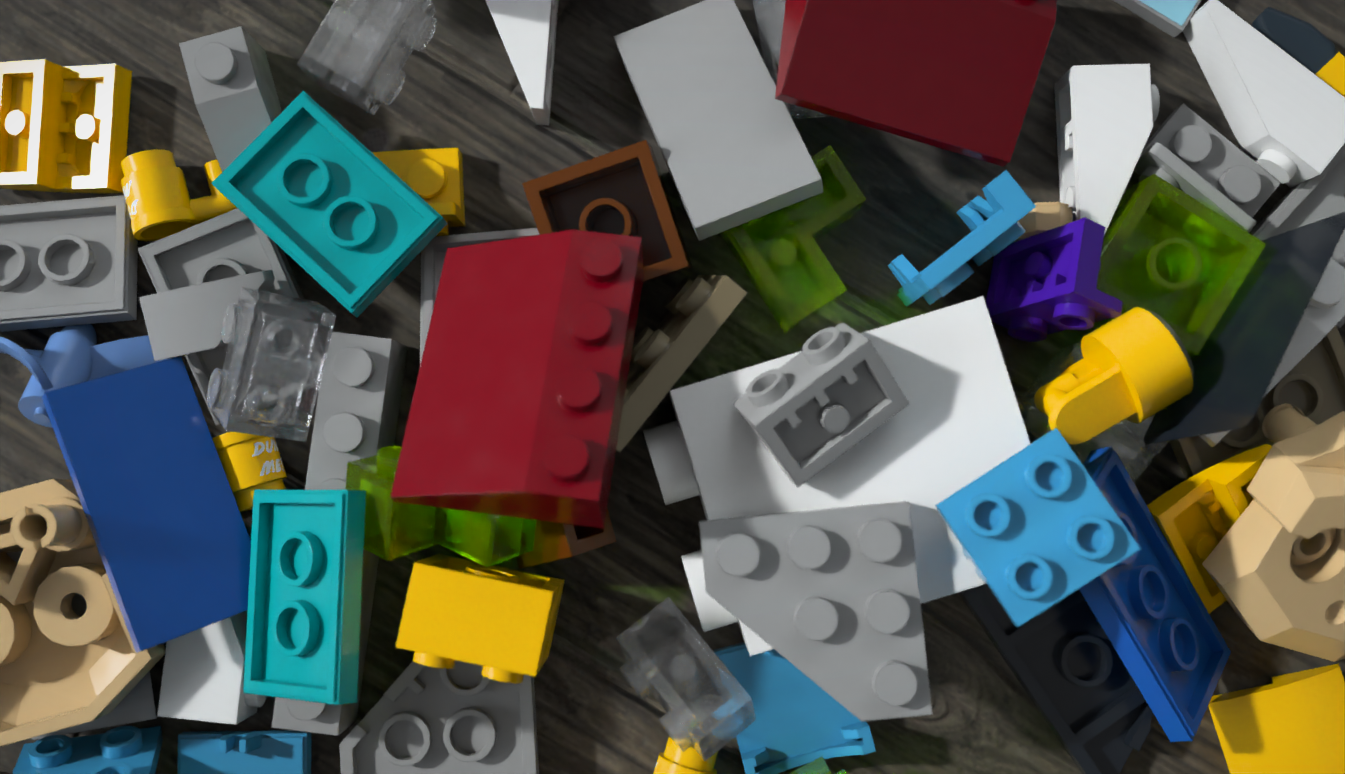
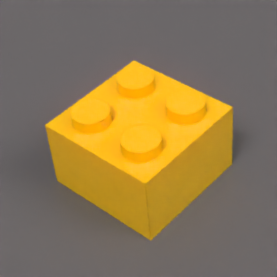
[396,554,565,683]

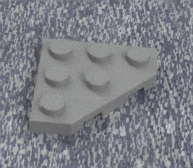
[699,501,933,722]
[339,660,539,774]

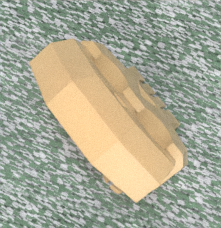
[1202,403,1345,662]
[0,479,165,747]

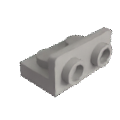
[1134,103,1281,244]
[734,323,910,488]

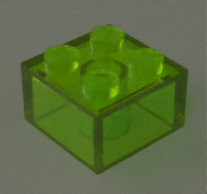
[1096,174,1266,356]

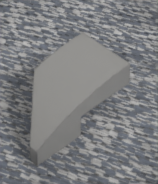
[139,270,275,361]

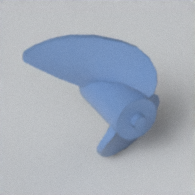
[0,324,168,428]

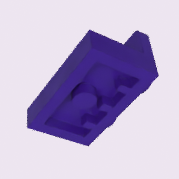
[986,217,1123,342]

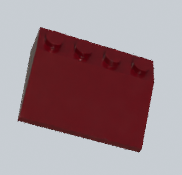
[775,0,1057,167]
[390,230,644,528]

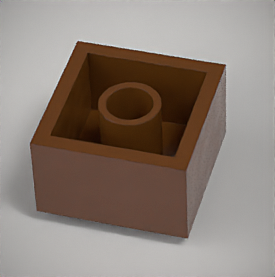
[522,140,693,285]

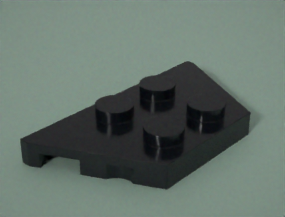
[958,584,1154,774]

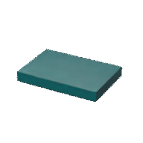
[211,91,447,317]
[243,490,366,705]

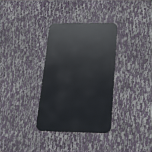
[1143,212,1345,444]

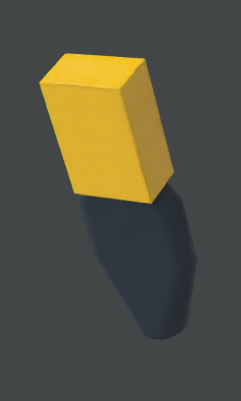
[1251,7,1345,97]

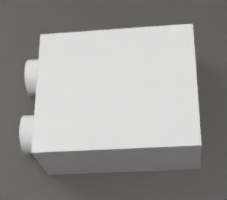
[643,296,1030,656]

